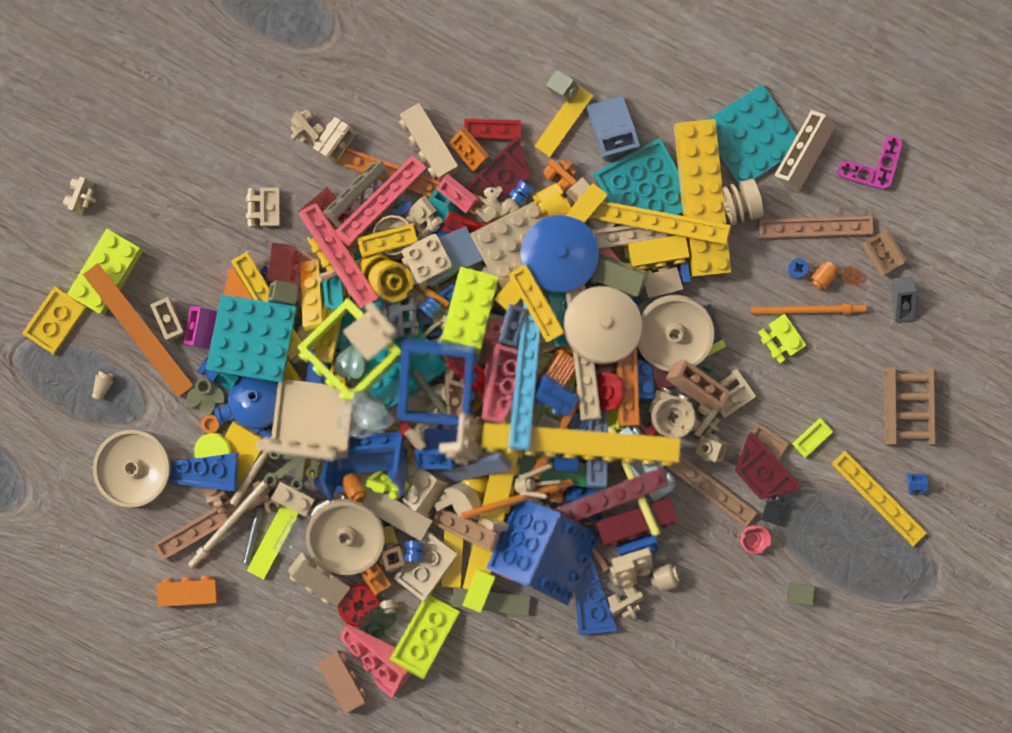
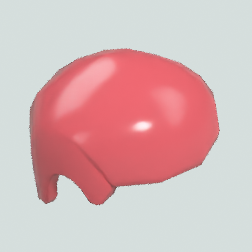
[740,525,771,554]

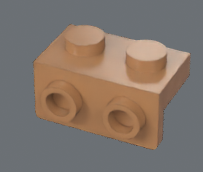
[862,229,907,276]

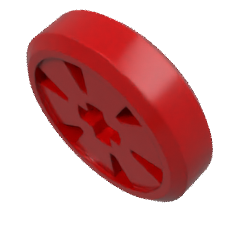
[338,584,381,627]

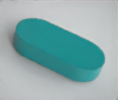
[323,275,345,311]

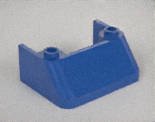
[320,431,408,502]

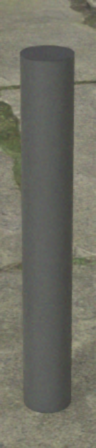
[243,507,263,565]

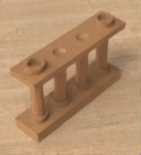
[884,367,938,445]

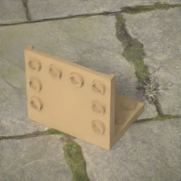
[256,379,355,459]

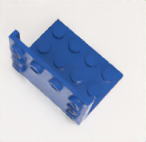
[486,500,599,606]

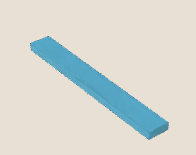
[509,301,540,451]

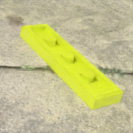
[247,504,299,580]

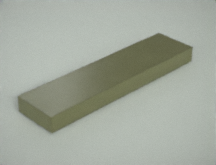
[452,587,531,616]

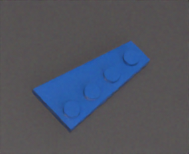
[168,452,239,491]
[575,555,617,635]

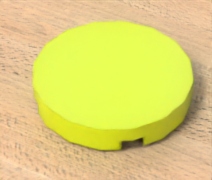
[194,433,232,458]

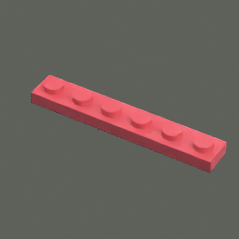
[335,156,426,246]
[299,203,378,309]

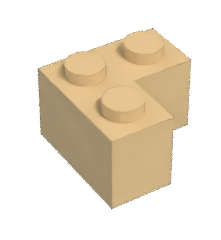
[403,458,449,514]

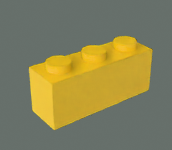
[627,236,689,270]

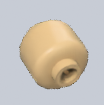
[651,564,681,592]

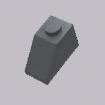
[891,277,917,322]

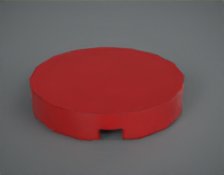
[596,372,626,411]

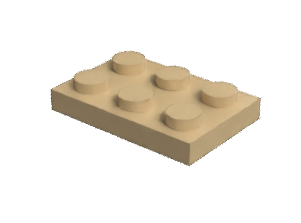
[394,531,459,602]

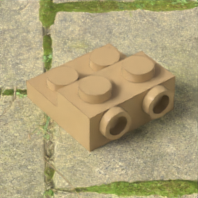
[609,548,654,589]

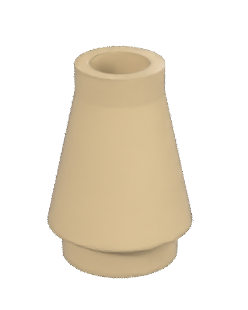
[92,370,114,400]

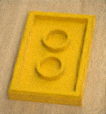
[22,286,87,355]
[224,421,264,489]

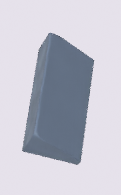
[499,304,526,347]

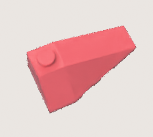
[483,344,518,424]
[340,624,412,698]

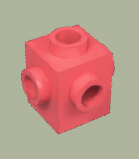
[483,319,507,349]

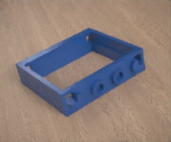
[397,339,478,426]

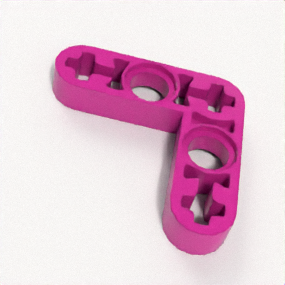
[837,135,902,190]

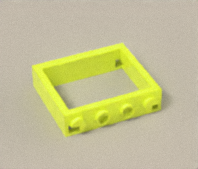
[297,298,401,405]

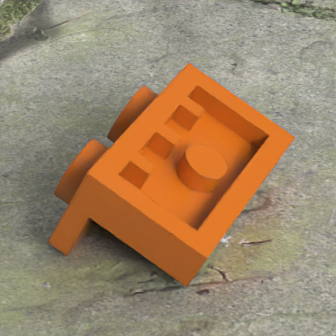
[449,127,489,171]

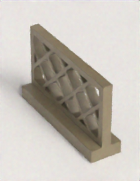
[322,161,406,247]

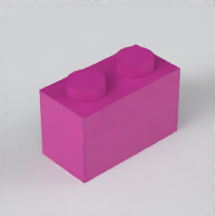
[183,307,218,349]

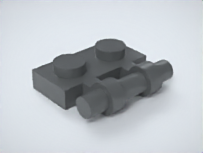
[382,297,420,339]

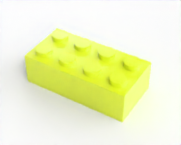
[67,229,143,316]
[441,267,498,355]

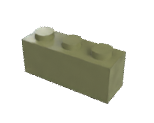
[589,253,649,298]

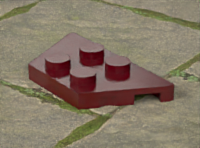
[465,136,531,202]
[734,432,801,500]

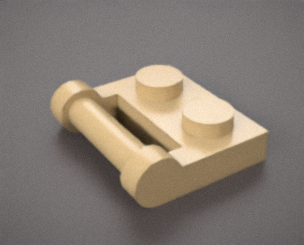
[719,369,756,418]

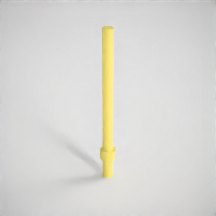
[607,426,660,536]

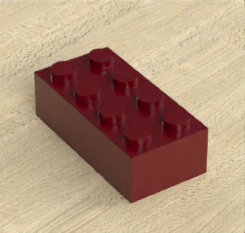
[595,497,678,547]

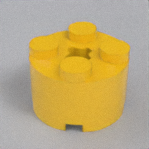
[532,183,571,217]
[368,260,413,302]

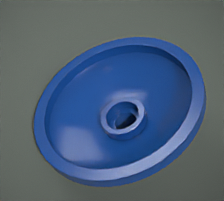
[228,377,278,429]

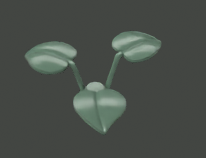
[335,345,390,431]

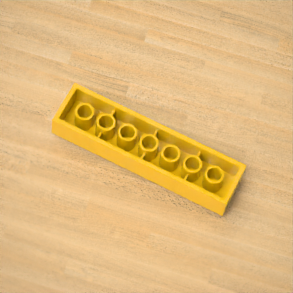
[674,119,731,277]

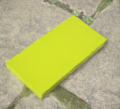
[389,595,460,679]

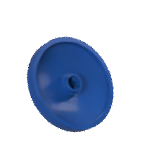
[521,215,599,293]

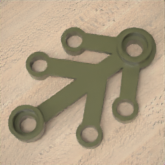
[264,451,320,490]

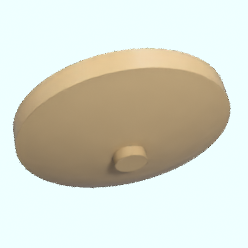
[564,286,642,364]
[638,295,714,371]
[93,430,171,507]
[306,499,385,575]

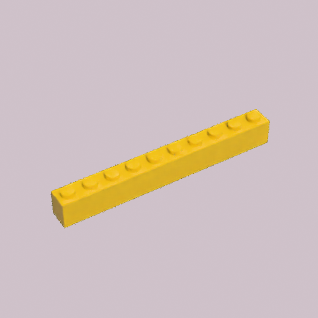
[463,402,524,589]
[481,423,680,466]

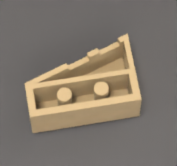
[288,552,350,607]

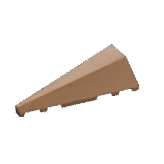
[445,348,483,442]

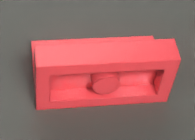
[437,174,479,213]

